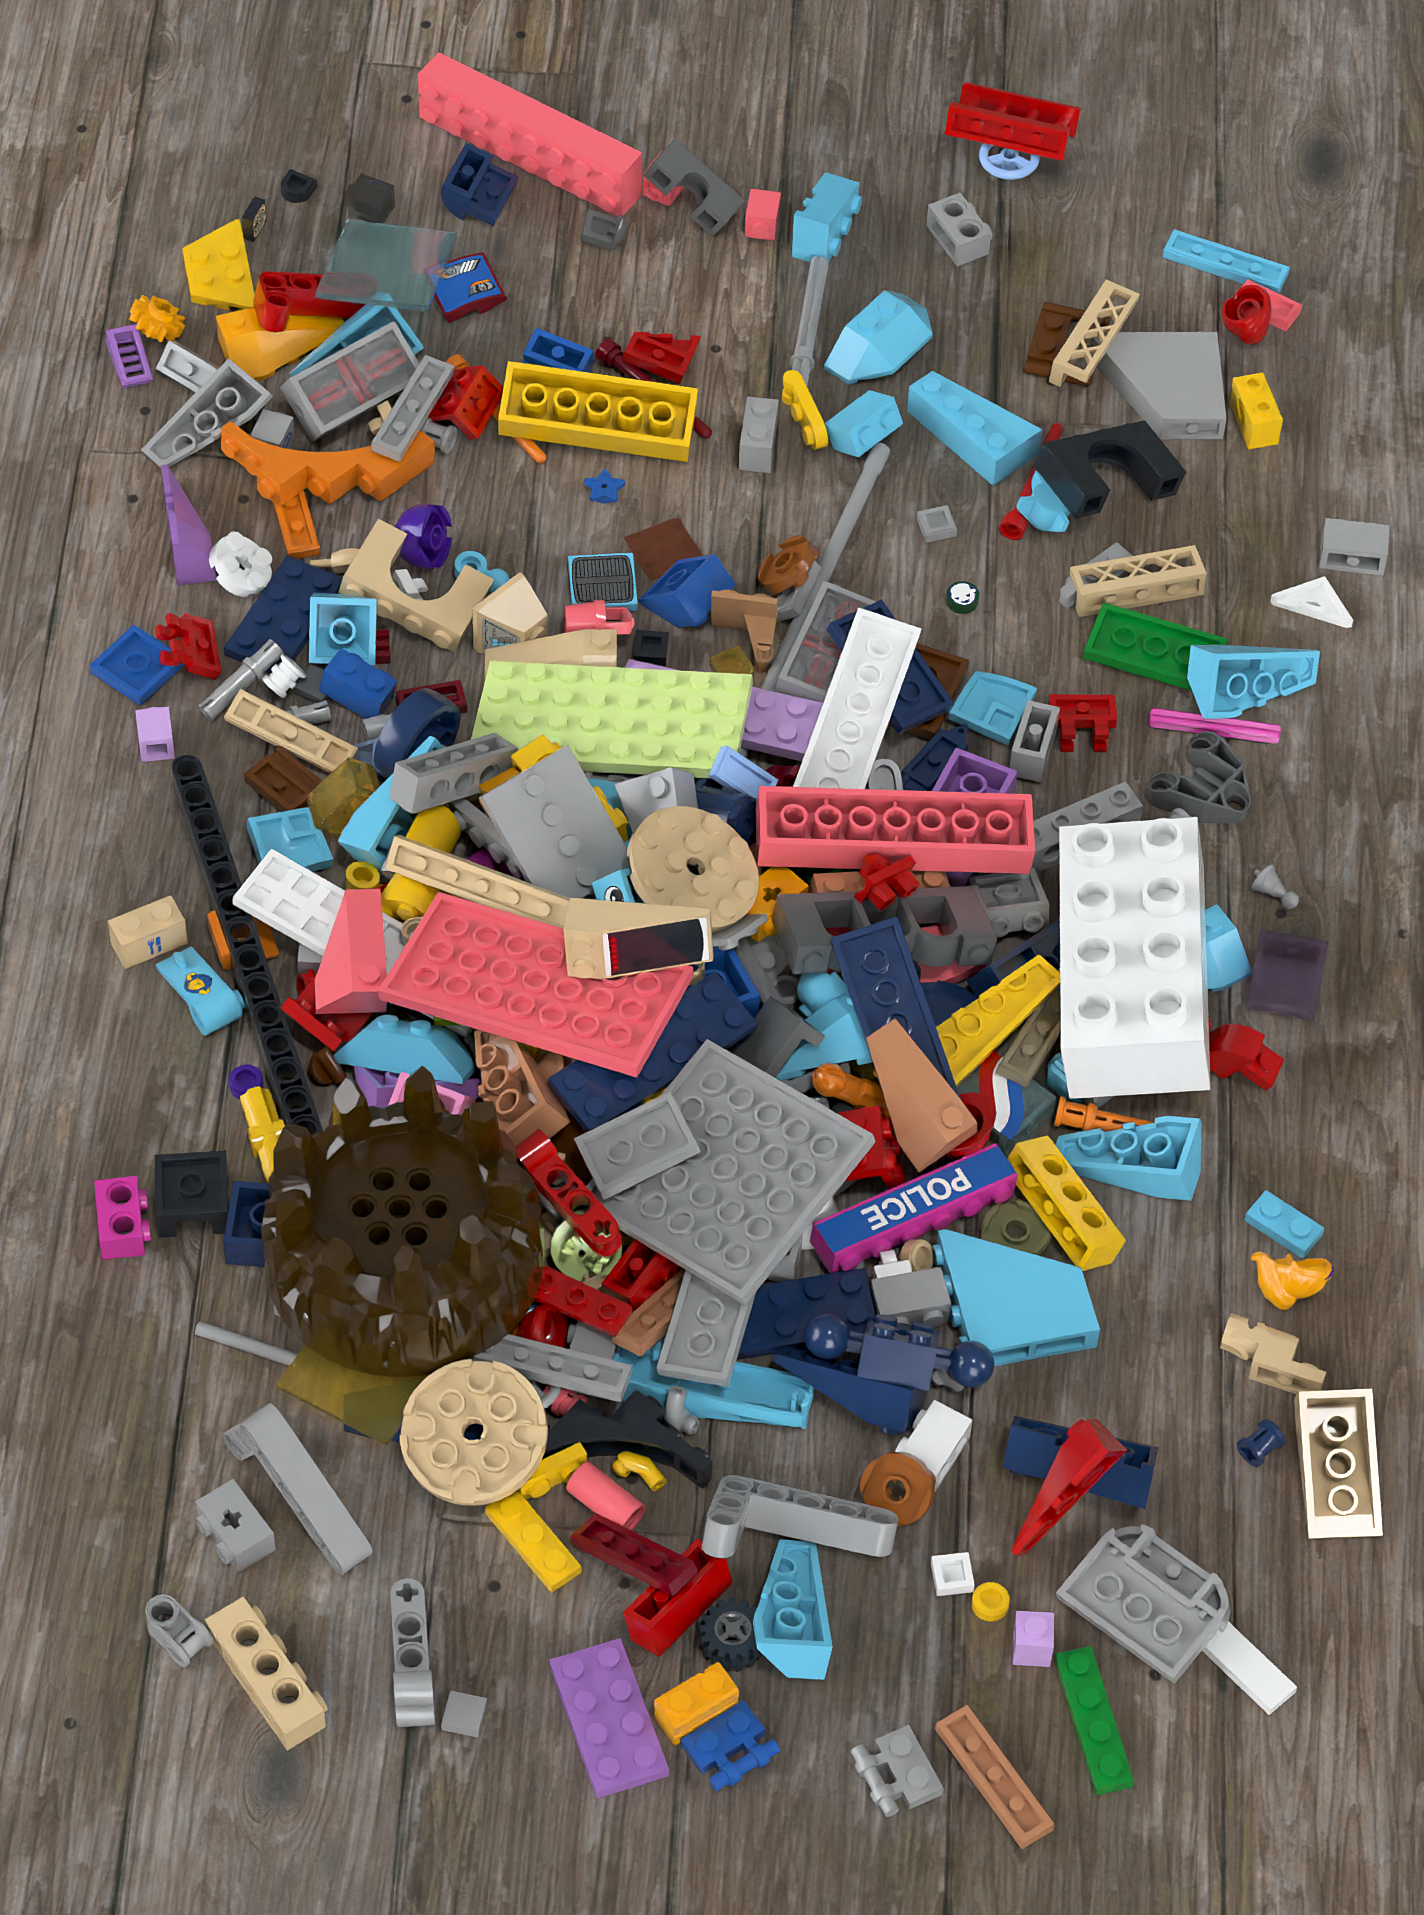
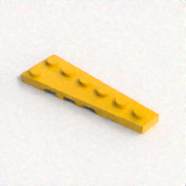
[873,955,1060,1087]

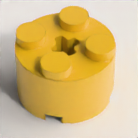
[381,873,452,924]

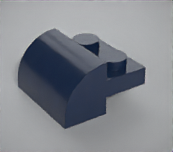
[441,143,519,226]

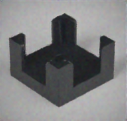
[155,1150,229,1238]

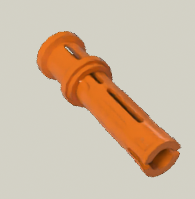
[1054,1096,1155,1132]

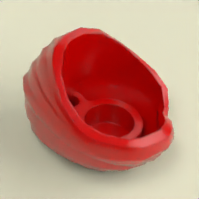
[1222,285,1272,345]
[516,1304,569,1348]

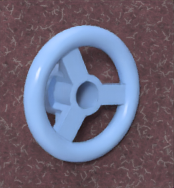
[979,143,1040,180]

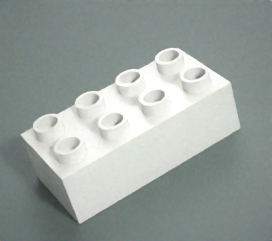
[1059,817,1211,1099]

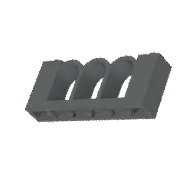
[772,886,997,974]

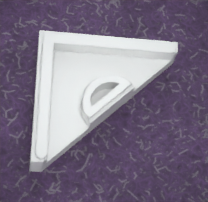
[1270,576,1353,628]

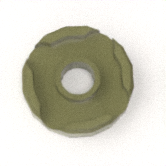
[980,1200,1052,1257]

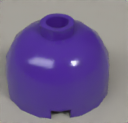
[394,504,452,569]

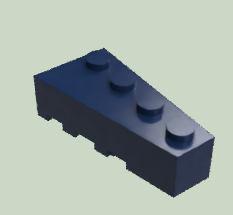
[1003,1416,1159,1509]

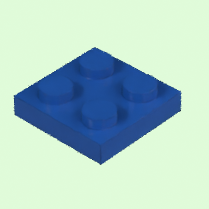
[90,624,184,706]

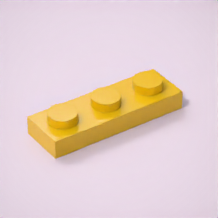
[485,1490,582,1593]

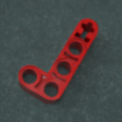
[253,271,377,333]

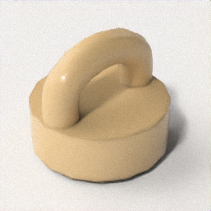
[896,1239,934,1272]

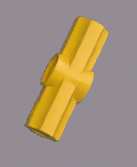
[240,1086,285,1183]

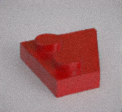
[622,331,701,384]

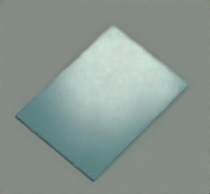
[315,219,457,312]

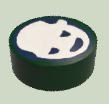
[946,581,979,614]

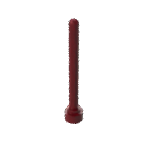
[595,338,712,439]

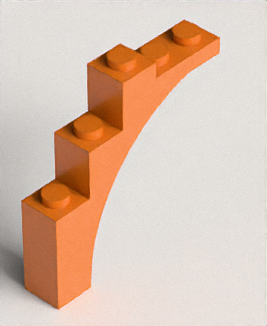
[221,421,435,507]

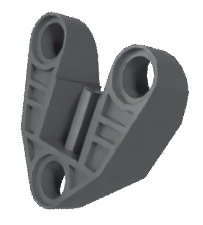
[1145,731,1251,824]

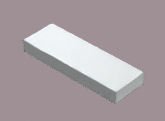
[1202,1621,1297,1715]

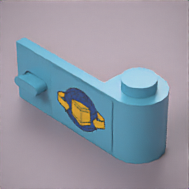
[155,946,245,1036]

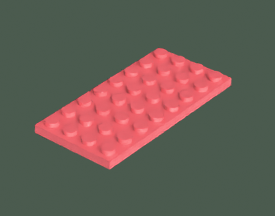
[378,892,694,1077]

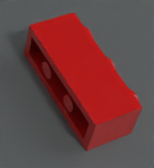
[623,1538,733,1657]

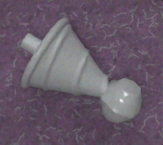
[1251,864,1299,910]

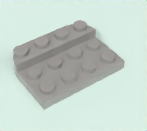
[1056,1524,1231,1684]

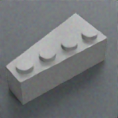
[615,767,700,875]

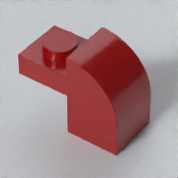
[1209,1024,1284,1090]

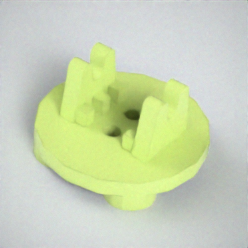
[551,1210,622,1281]

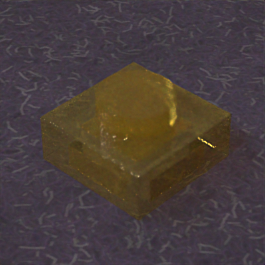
[709,645,754,677]

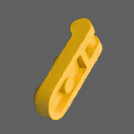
[782,370,828,450]

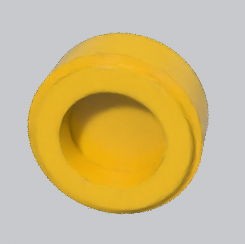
[972,1582,1010,1622]

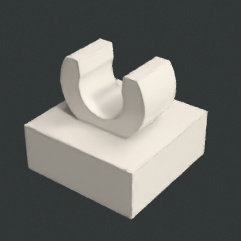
[392,569,428,600]
[873,1250,912,1279]

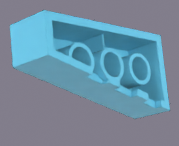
[907,371,1043,486]

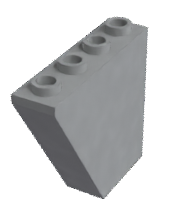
[1090,331,1226,439]

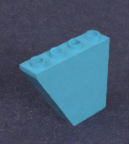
[932,1229,1100,1366]

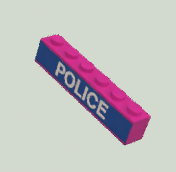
[809,1143,1018,1273]

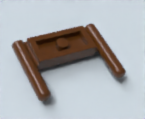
[1023,301,1110,387]

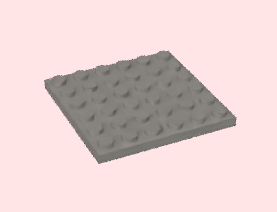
[580,1039,876,1305]

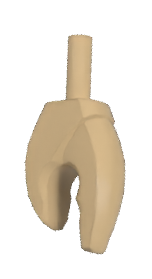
[310,548,359,573]

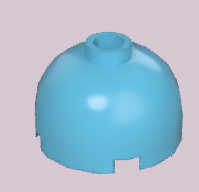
[797,971,848,1019]

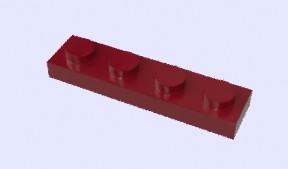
[570,1513,699,1596]

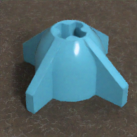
[1016,471,1071,532]

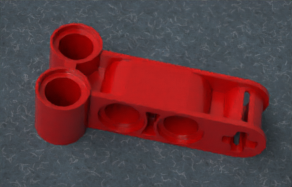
[516,1129,622,1257]

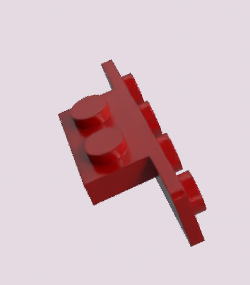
[534,1265,632,1337]

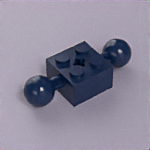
[804,1313,995,1391]

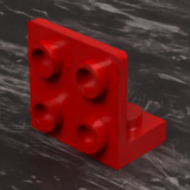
[428,365,504,440]
[281,974,375,1052]

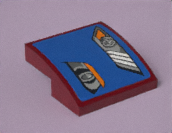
[423,252,507,324]

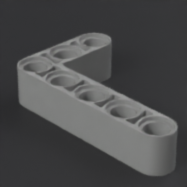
[223,1403,373,1575]
[702,1475,898,1558]

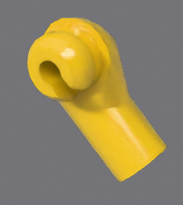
[612,1451,667,1492]

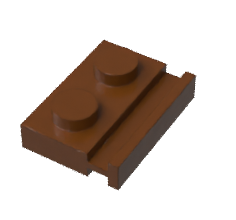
[244,746,326,812]

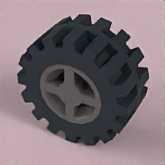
[699,1598,762,1672]

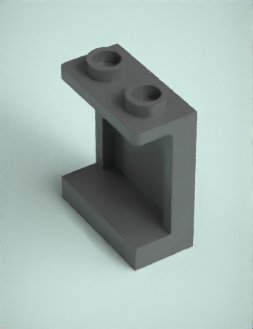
[731,996,825,1078]

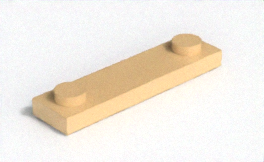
[224,689,358,780]

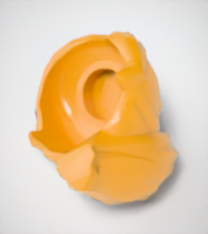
[1251,1251,1334,1310]

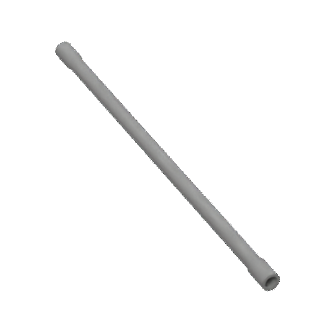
[740,443,891,758]

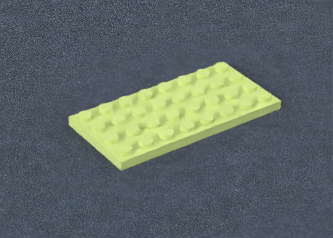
[471,661,753,778]

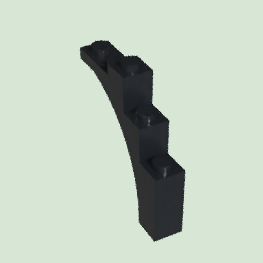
[542,1390,712,1489]

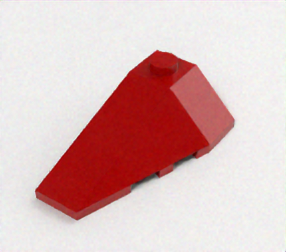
[1011,1419,1128,1556]

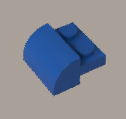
[522,328,594,373]

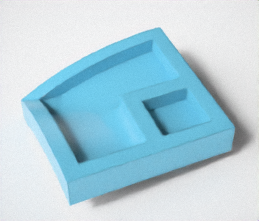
[948,671,1037,746]
[246,807,334,872]

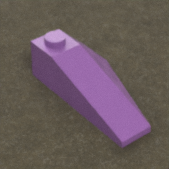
[161,465,216,585]

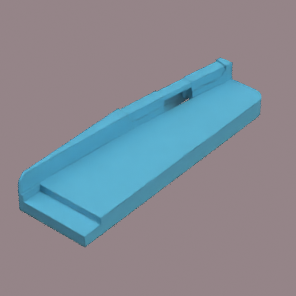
[613,1346,815,1429]

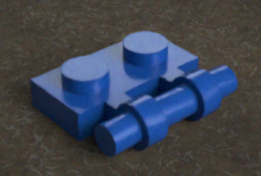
[681,1700,780,1791]

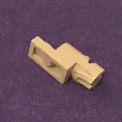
[1220,1313,1326,1394]

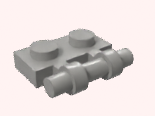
[851,1725,944,1817]

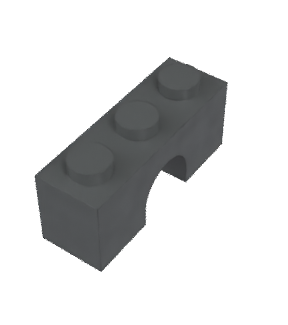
[643,139,744,237]

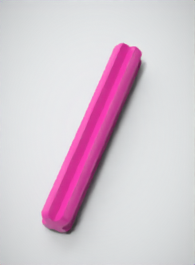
[1149,708,1281,744]

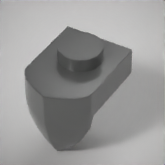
[580,209,627,250]

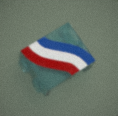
[957,1051,1056,1157]

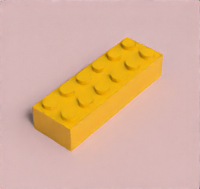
[498,361,698,462]

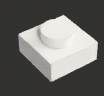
[931,1552,975,1596]

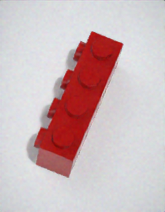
[601,1239,679,1313]

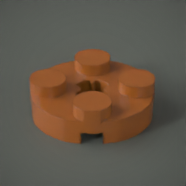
[757,535,819,595]
[860,1451,936,1527]

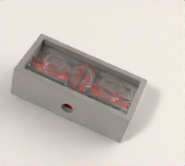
[280,321,419,442]
[774,581,876,703]

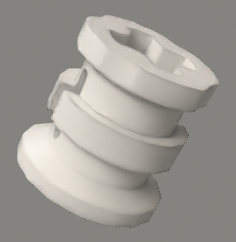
[262,654,307,699]

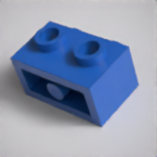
[319,648,397,719]

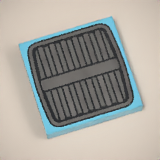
[568,553,638,611]

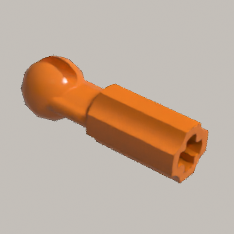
[812,1062,891,1118]

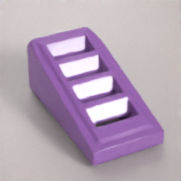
[105,324,153,388]

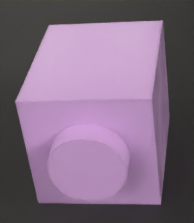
[135,707,175,762]
[1012,1611,1054,1667]

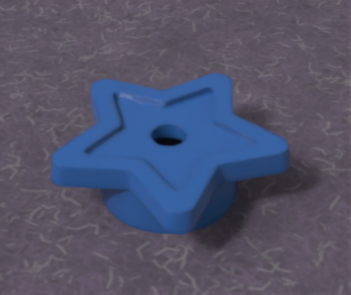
[584,469,626,503]

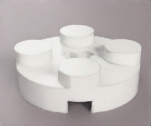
[209,531,272,597]

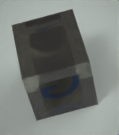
[345,174,395,227]

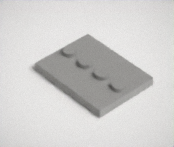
[479,745,631,899]

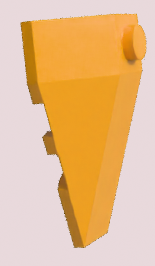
[216,308,344,381]

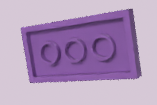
[549,1638,669,1799]

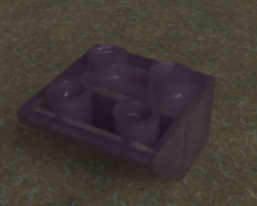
[1246,929,1328,1020]

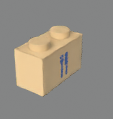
[108,895,188,969]

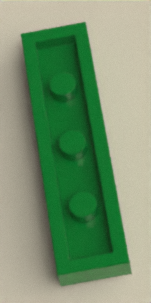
[1054,1646,1134,1795]

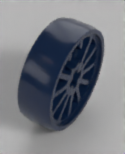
[373,688,461,779]

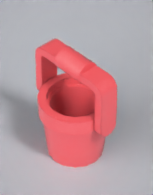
[564,600,635,634]

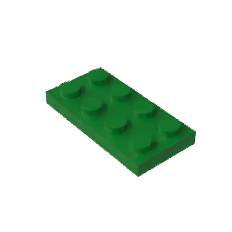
[1083,602,1228,691]

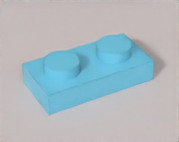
[1244,1190,1324,1259]

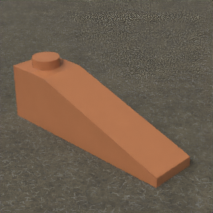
[866,1019,977,1172]

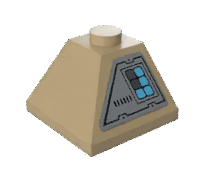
[472,572,548,653]

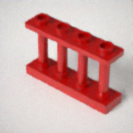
[945,82,1081,161]

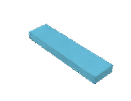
[1162,229,1290,294]

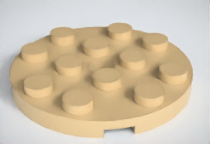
[627,806,759,933]
[400,1359,548,1506]

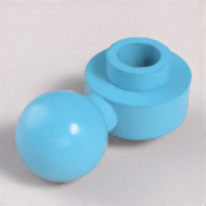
[454,551,510,593]

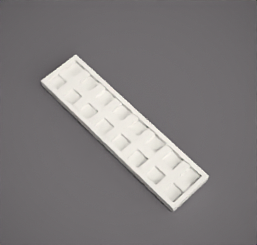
[233,849,473,1038]

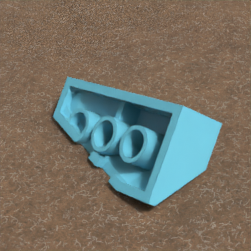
[288,296,424,377]
[753,1539,833,1680]

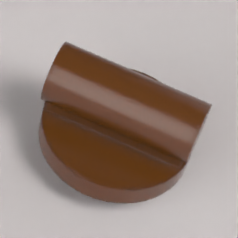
[309,1047,347,1085]

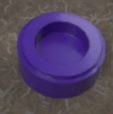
[228,1065,264,1100]

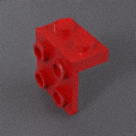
[838,1105,905,1190]

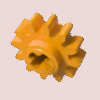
[129,295,185,342]

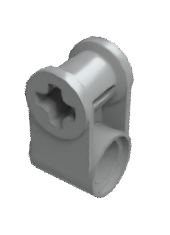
[145,1594,214,1668]

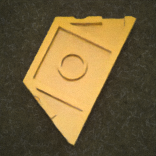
[182,219,255,311]

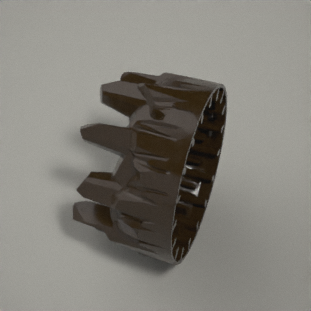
[261,1066,546,1377]

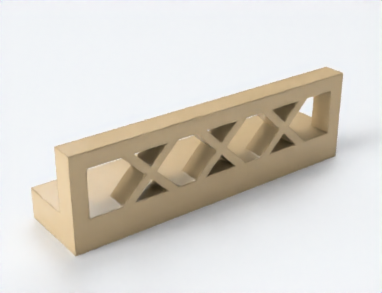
[1049,279,1140,387]
[1070,545,1207,617]

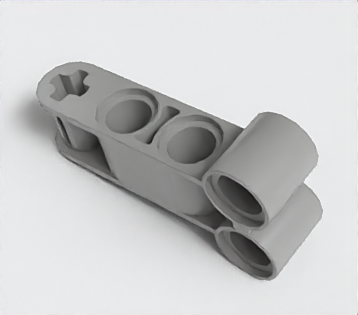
[390,1578,435,1728]

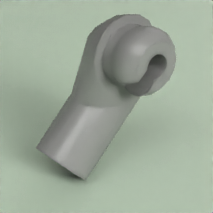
[664,1386,699,1435]

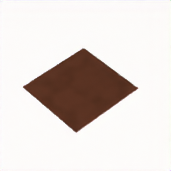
[623,517,703,581]

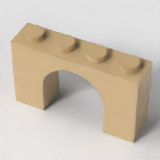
[338,519,494,653]

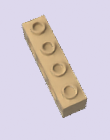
[205,1596,327,1750]

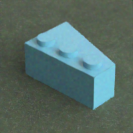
[792,172,863,264]

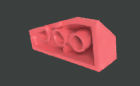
[315,889,387,1014]

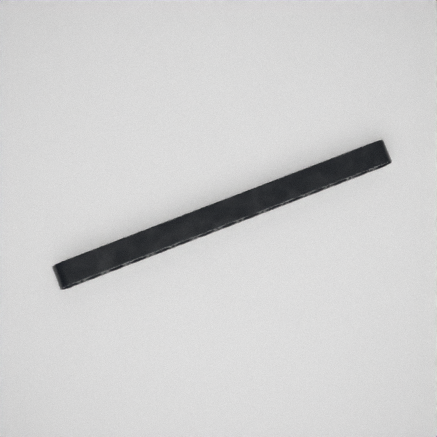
[172,755,323,1136]

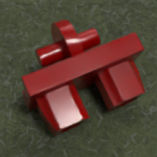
[854,853,920,911]

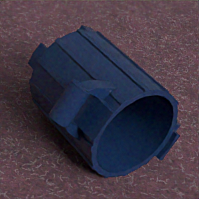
[694,778,757,846]

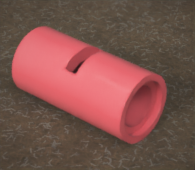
[566,1461,646,1530]

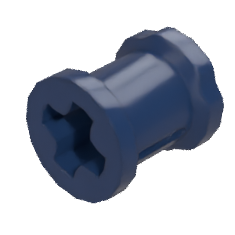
[1237,1419,1286,1467]

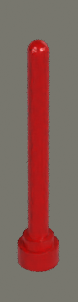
[999,423,1063,540]

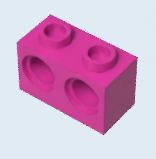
[94,1176,151,1260]

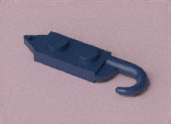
[901,724,968,791]

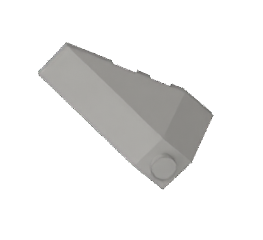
[141,358,273,468]

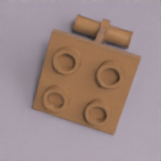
[711,589,778,672]

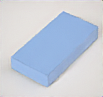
[708,745,778,799]

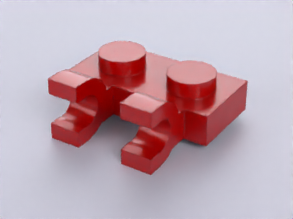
[155,613,222,680]
[1048,694,1117,752]

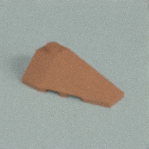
[474,1030,570,1145]

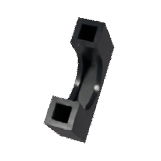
[1034,420,1186,519]

